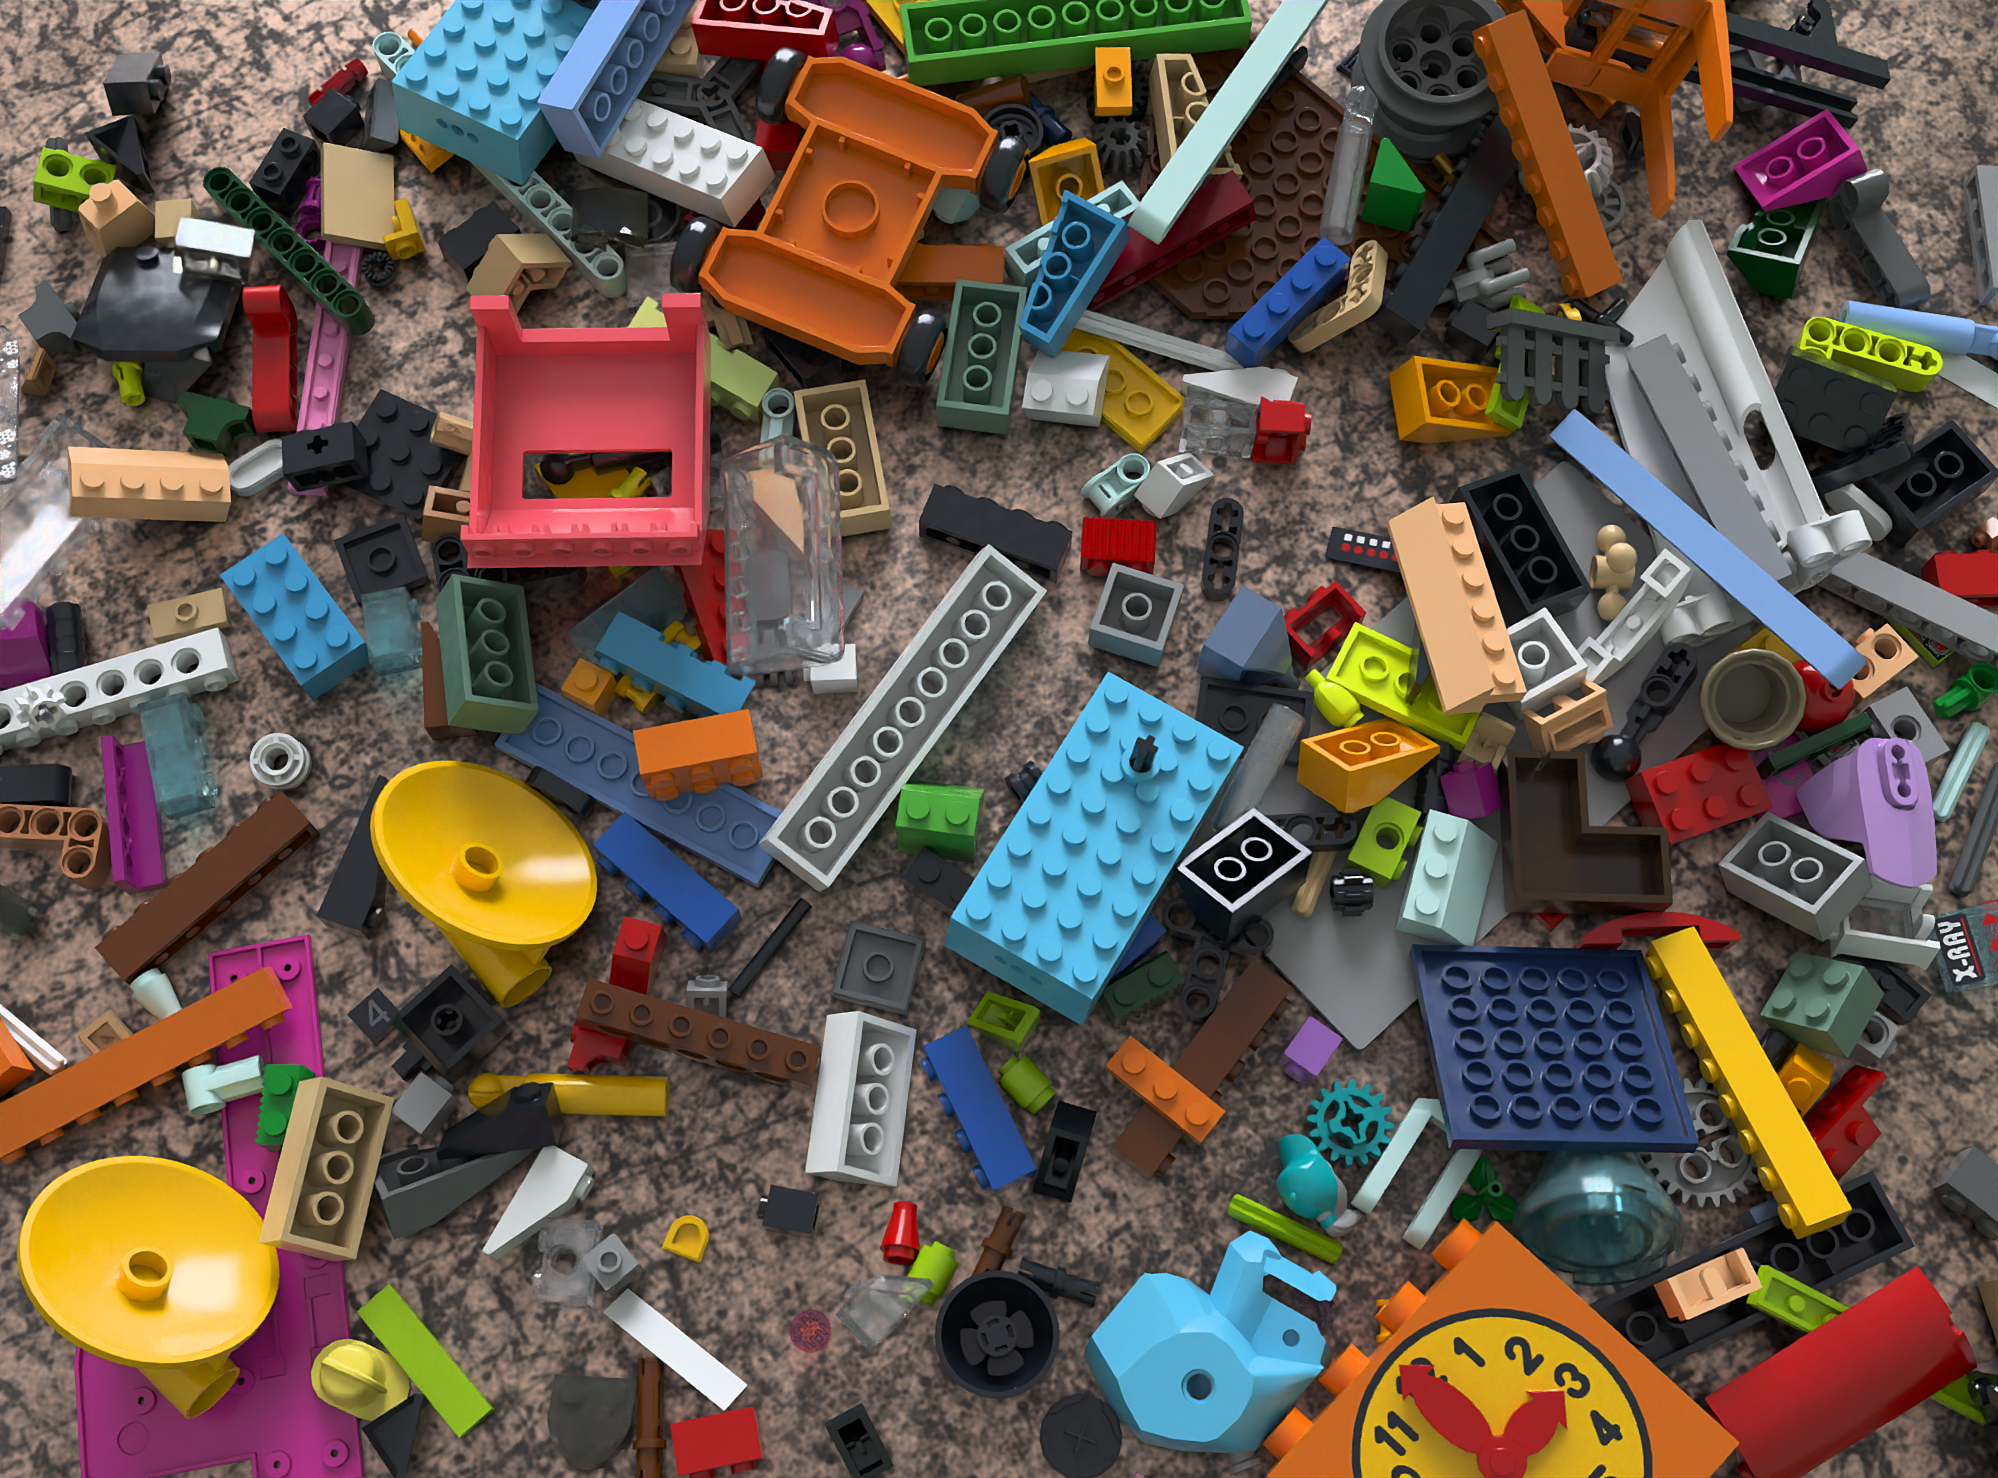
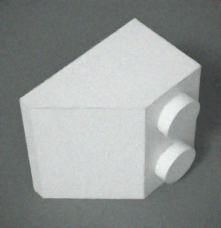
[1022,350,1110,427]

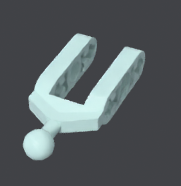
[1351,1098,1482,1250]

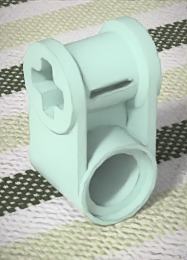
[1080,453,1150,519]

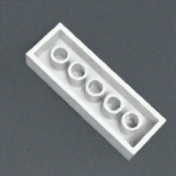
[573,98,776,228]

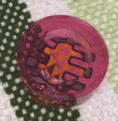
[790,1309,832,1353]

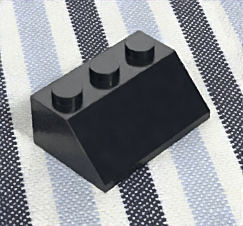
[1173,808,1312,943]

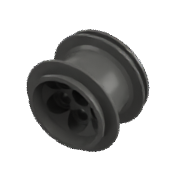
[1351,0,1507,164]

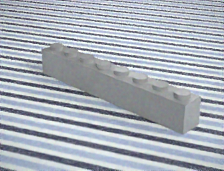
[1625,333,1797,590]

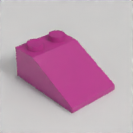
[1733,109,1868,212]

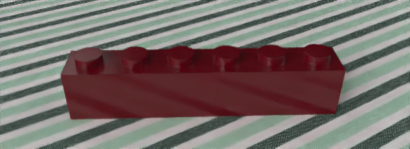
[1086,170,1257,311]

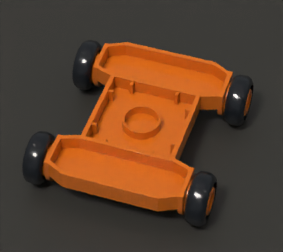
[669,47,1030,388]

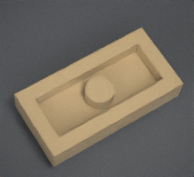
[148,588,232,644]

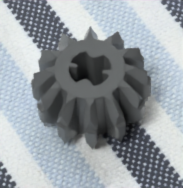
[1091,116,1149,177]

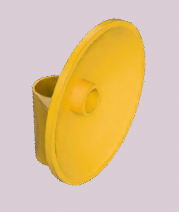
[370,761,597,1009]
[17,1156,280,1420]

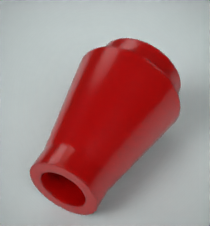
[880,1201,920,1266]

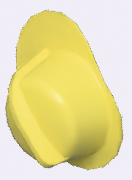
[311,1339,410,1421]

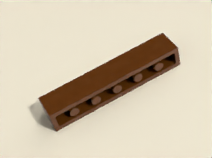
[95,791,320,985]
[1111,959,1292,1182]

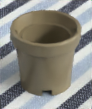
[1698,648,1807,751]

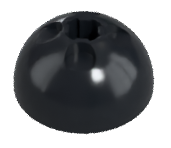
[935,1271,1060,1398]

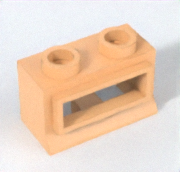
[1522,679,1614,758]
[1654,1247,1763,1321]

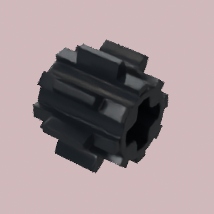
[1329,868,1374,917]

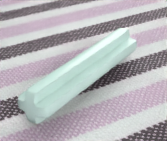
[1932,722,1990,822]

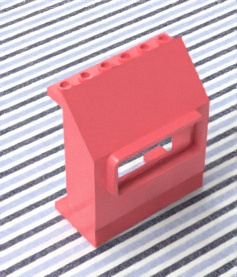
[460,293,711,568]

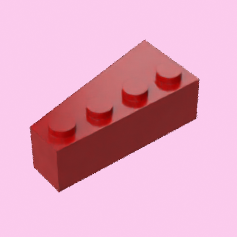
[691,0,839,61]

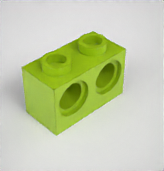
[33,147,117,212]

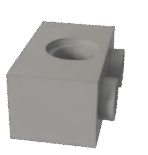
[1861,687,1950,767]

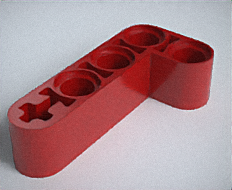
[243,284,298,433]

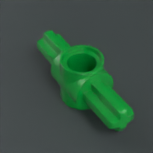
[1933,663,1998,719]

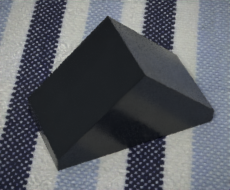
[824,1403,894,1478]

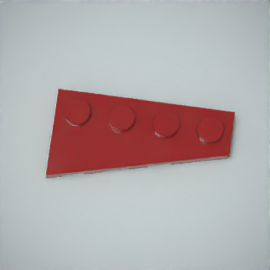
[672,529,750,672]

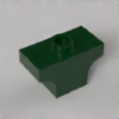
[176,390,257,457]

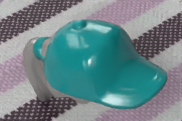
[1276,1134,1367,1237]

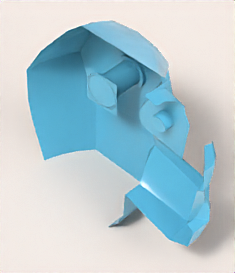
[1084,1231,1337,1454]

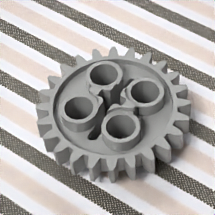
[1633,1078,1759,1210]

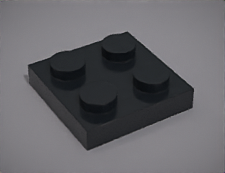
[334,514,431,608]

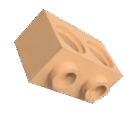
[1851,623,1919,711]

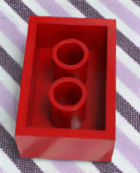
[1624,743,1773,846]

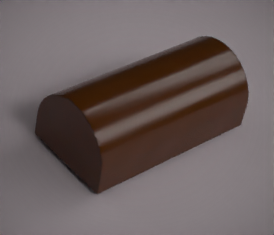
[957,74,1031,118]

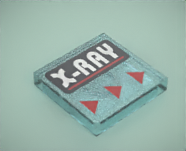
[1928,901,1998,995]

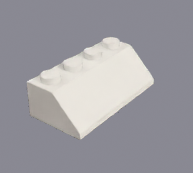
[805,1011,916,1187]

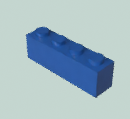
[1224,237,1351,368]
[593,812,742,953]
[920,1025,1037,1197]

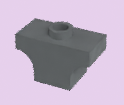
[18,280,91,357]

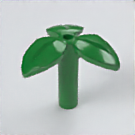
[1451,1156,1523,1222]

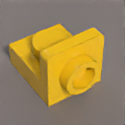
[383,197,426,260]

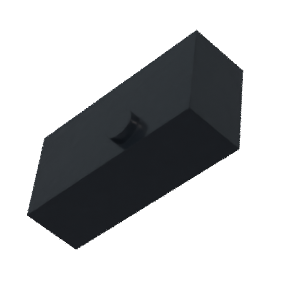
[1449,465,1592,627]

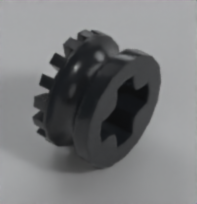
[361,252,397,288]

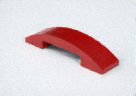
[1574,911,1740,950]

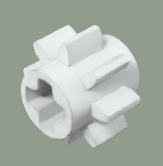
[14,682,67,733]

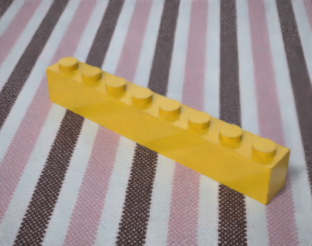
[1644,926,1852,1240]

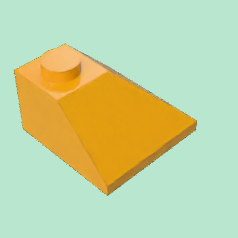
[1028,137,1105,227]

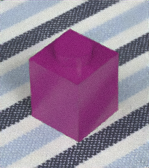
[1440,759,1503,819]

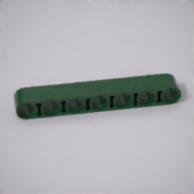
[203,167,375,336]

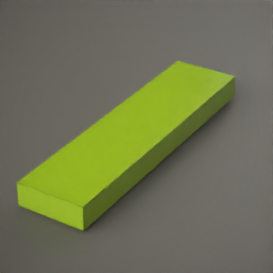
[357,1284,494,1439]

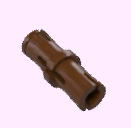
[970,1205,1026,1277]

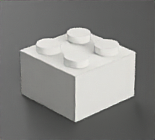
[1506,607,1588,721]

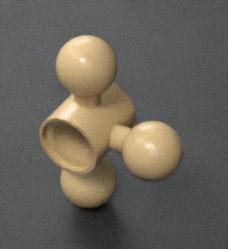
[1589,525,1637,622]

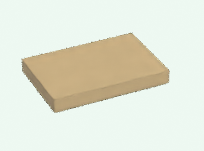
[321,142,395,251]

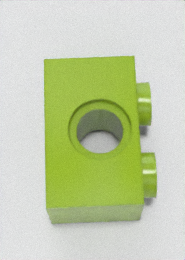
[1343,796,1423,890]

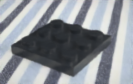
[334,389,466,525]

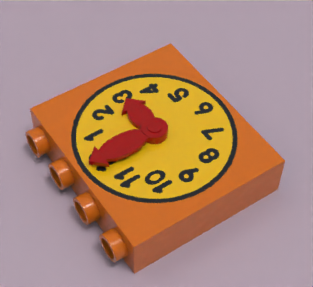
[1261,1218,1740,1478]

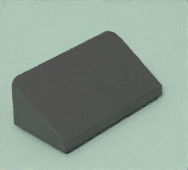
[361,78,399,152]

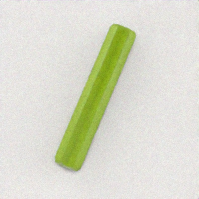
[1227,1194,1343,1264]

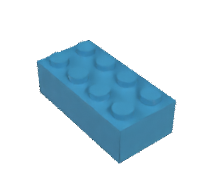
[220,533,376,701]

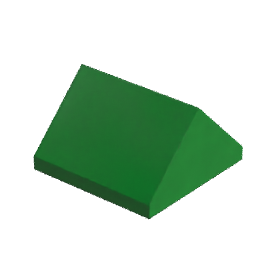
[1360,137,1426,232]

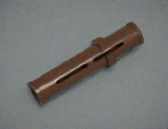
[633,1357,667,1478]

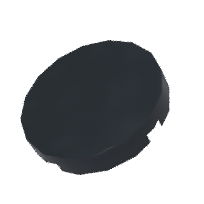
[1039,1393,1123,1478]

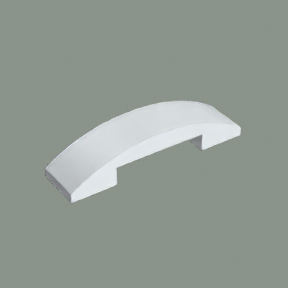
[1577,549,1694,685]

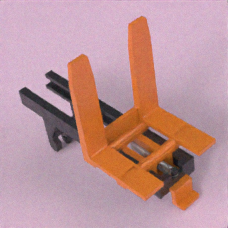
[1545,0,1891,219]

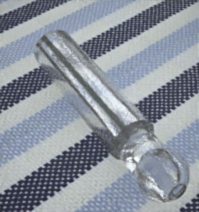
[1318,85,1378,246]
[1209,703,1306,838]

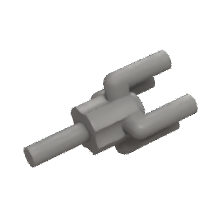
[1436,238,1531,310]

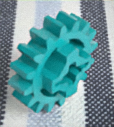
[1305,1079,1394,1169]

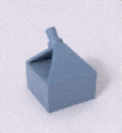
[1197,585,1300,690]

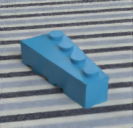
[593,611,756,718]

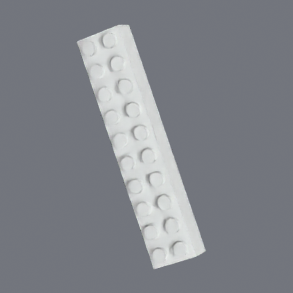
[758,544,1047,892]

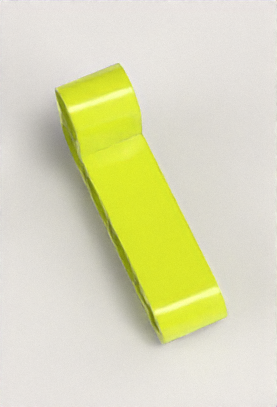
[1793,316,1943,392]

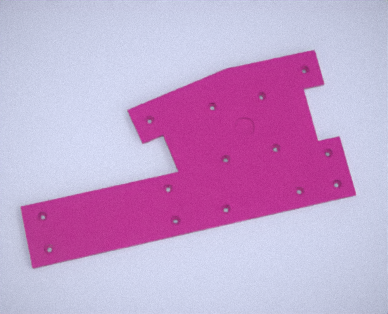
[74,934,366,1478]

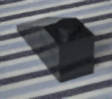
[436,1082,564,1160]

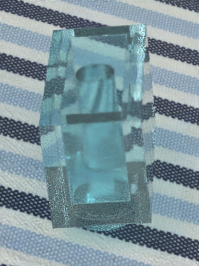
[361,586,422,676]

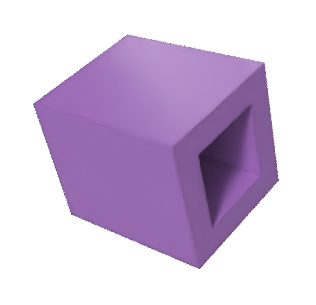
[1279,1016,1343,1085]

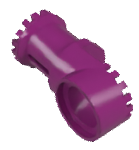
[295,176,326,252]

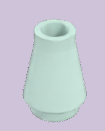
[130,968,182,1021]

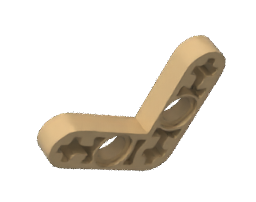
[1288,240,1388,353]

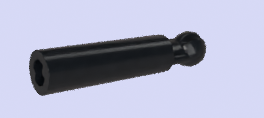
[539,408,722,485]

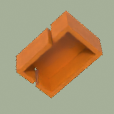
[633,709,763,801]

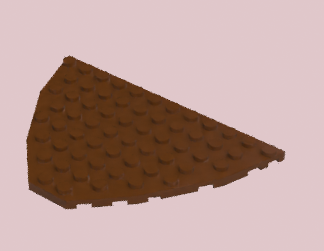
[1139,32,1507,319]

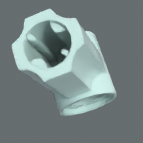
[759,388,798,463]
[182,1055,266,1115]

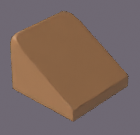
[21,348,57,397]

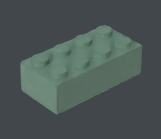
[936,279,1028,435]
[436,574,539,735]

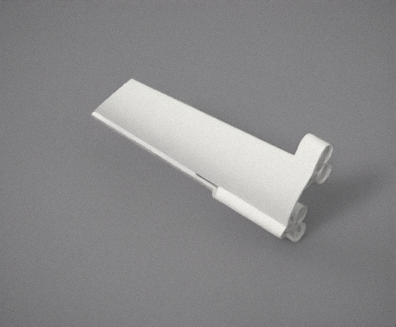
[1605,220,1872,648]

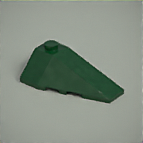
[1727,198,1828,299]

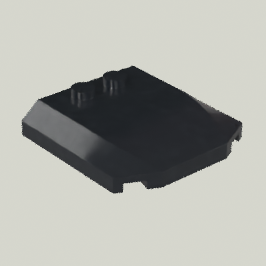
[71,246,247,362]

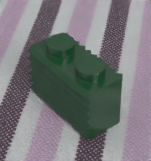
[1098,950,1185,1029]

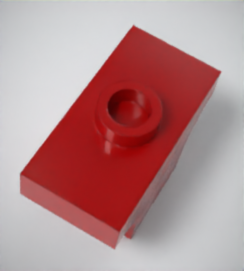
[567,1022,632,1075]

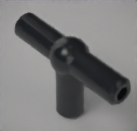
[1571,298,1634,347]

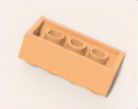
[67,447,231,522]

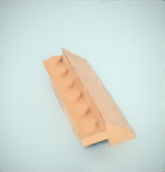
[1387,496,1527,715]

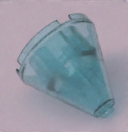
[1512,1151,1684,1286]

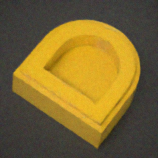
[662,1215,710,1264]

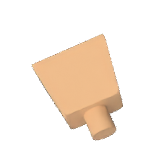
[77,180,155,258]

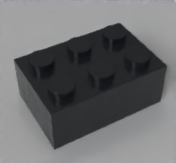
[1759,345,1898,454]
[1858,419,1998,548]

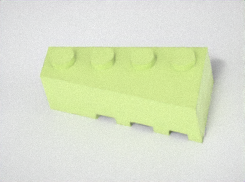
[627,296,780,424]

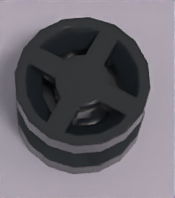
[1004,760,1043,806]

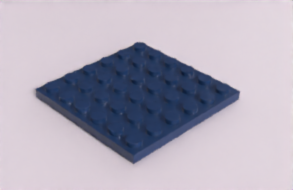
[1409,944,1699,1153]

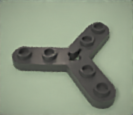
[636,56,764,145]

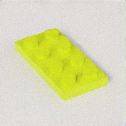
[1325,622,1481,752]

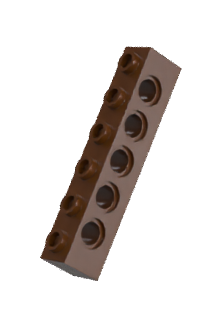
[574,978,821,1092]

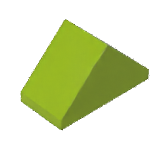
[967,991,1040,1056]

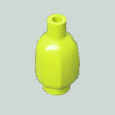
[1304,669,1365,728]

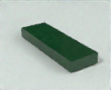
[1756,712,1873,780]

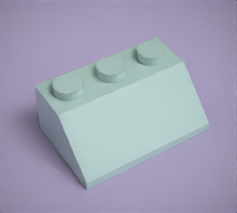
[1395,809,1498,946]

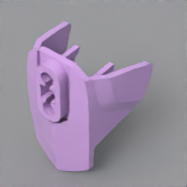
[1796,737,1937,889]

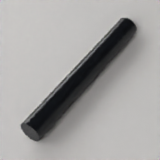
[728,898,812,998]

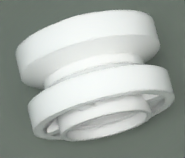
[250,733,312,791]

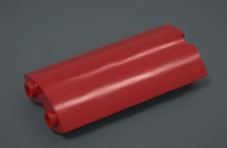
[1704,1266,1978,1478]

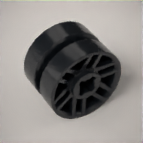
[983,104,1043,180]

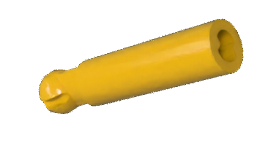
[468,1072,670,1116]

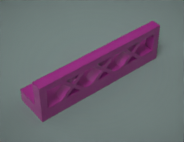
[101,735,167,895]

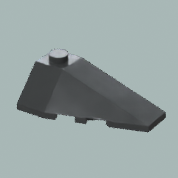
[373,1139,539,1240]

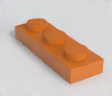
[1105,1035,1226,1145]

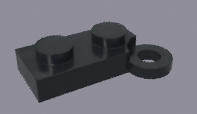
[1833,954,1931,1026]

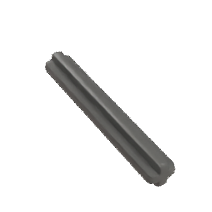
[1949,762,1998,897]

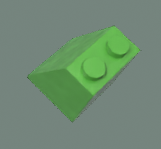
[896,779,985,863]

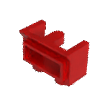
[1252,396,1311,465]
[1284,581,1366,670]

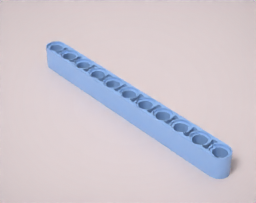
[1549,409,1868,690]

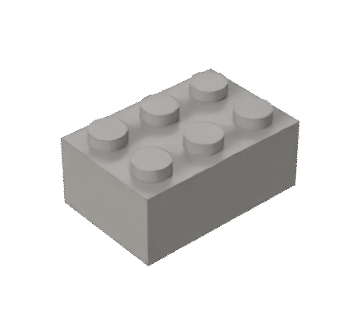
[1718,811,1873,942]

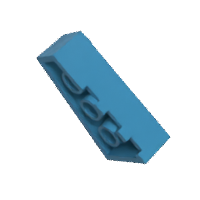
[1018,189,1130,358]

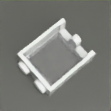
[1827,875,1940,970]

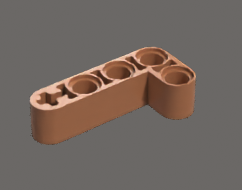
[0,804,111,889]

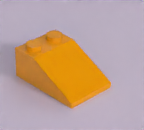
[1388,356,1512,444]
[1297,717,1440,813]

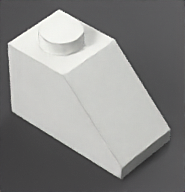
[1134,452,1215,519]

